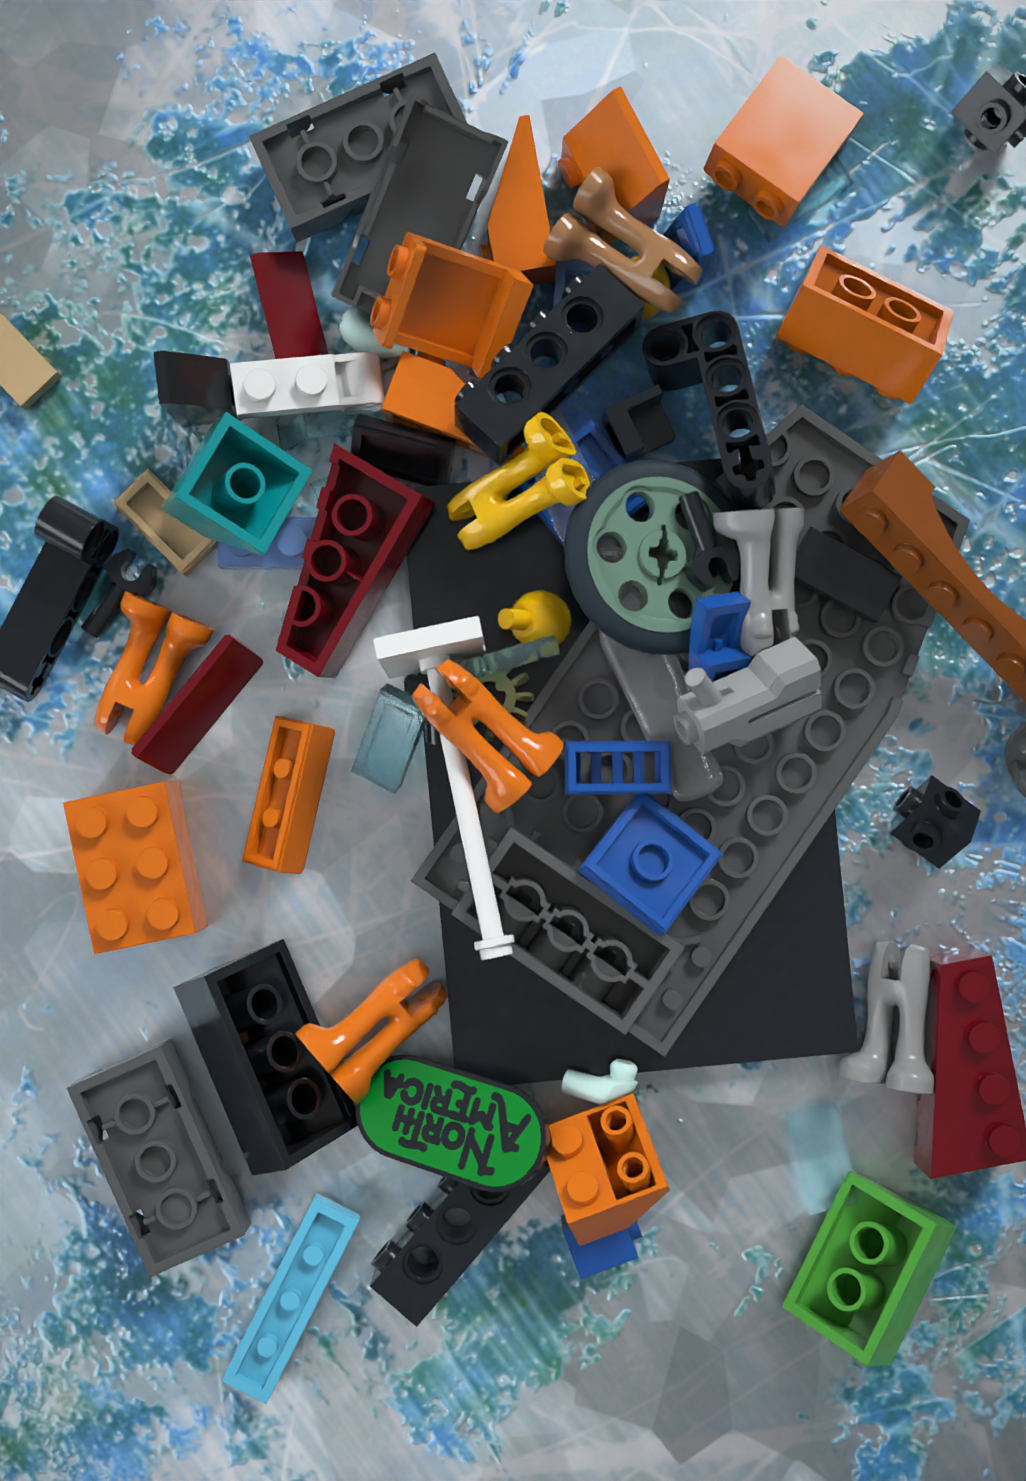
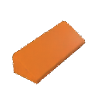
[242,715,335,874]

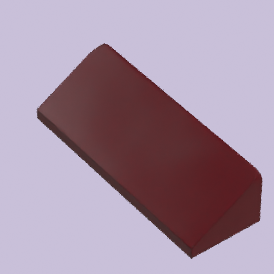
[250,251,329,359]
[131,634,263,774]

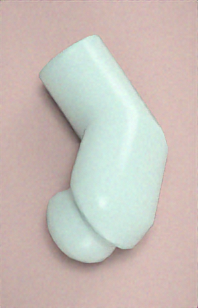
[339,308,410,359]
[561,1059,638,1104]

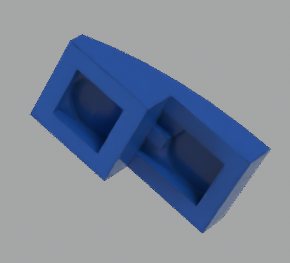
[689,591,752,692]

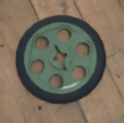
[564,460,741,655]

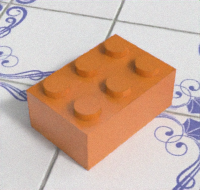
[63,781,208,955]

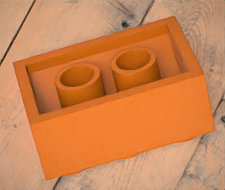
[775,245,954,404]

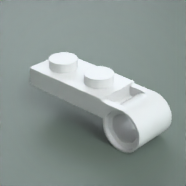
[230,352,385,419]

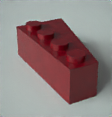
[275,443,436,678]
[914,948,1026,1179]

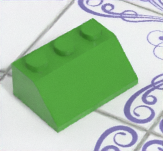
[782,1170,957,1367]

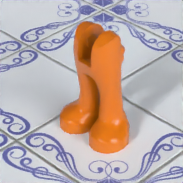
[93,591,214,745]
[411,659,565,814]
[295,958,448,1104]

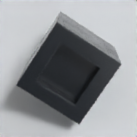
[601,384,675,463]

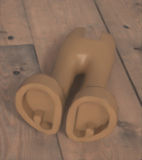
[543,167,703,314]

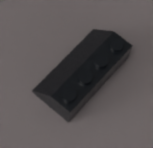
[173,939,358,1176]

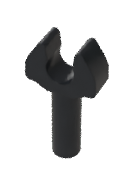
[678,491,741,593]
[81,549,157,639]

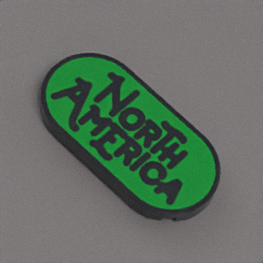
[355,1055,551,1192]

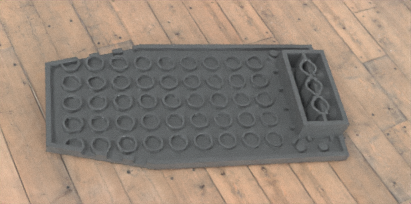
[411,404,970,1057]

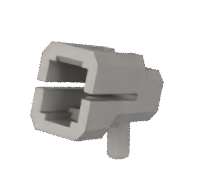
[674,637,822,755]

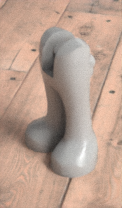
[713,508,804,657]
[838,941,934,1094]

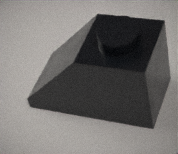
[153,350,241,428]

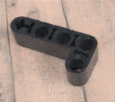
[642,311,776,511]
[0,496,119,702]

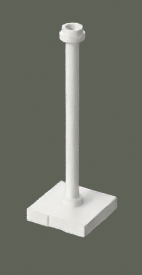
[373,616,515,960]

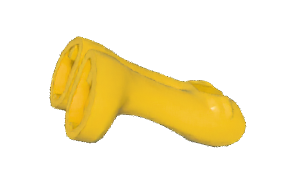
[447,412,590,550]

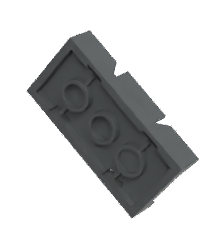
[249,53,467,243]
[330,93,509,314]
[67,1039,251,1277]

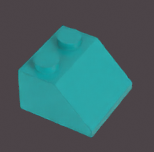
[161,412,313,556]

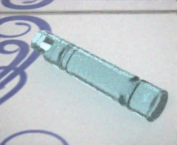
[456,634,559,678]

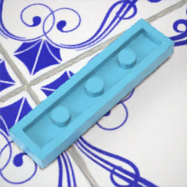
[221,1193,361,1404]

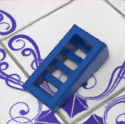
[663,202,715,294]
[564,741,672,795]

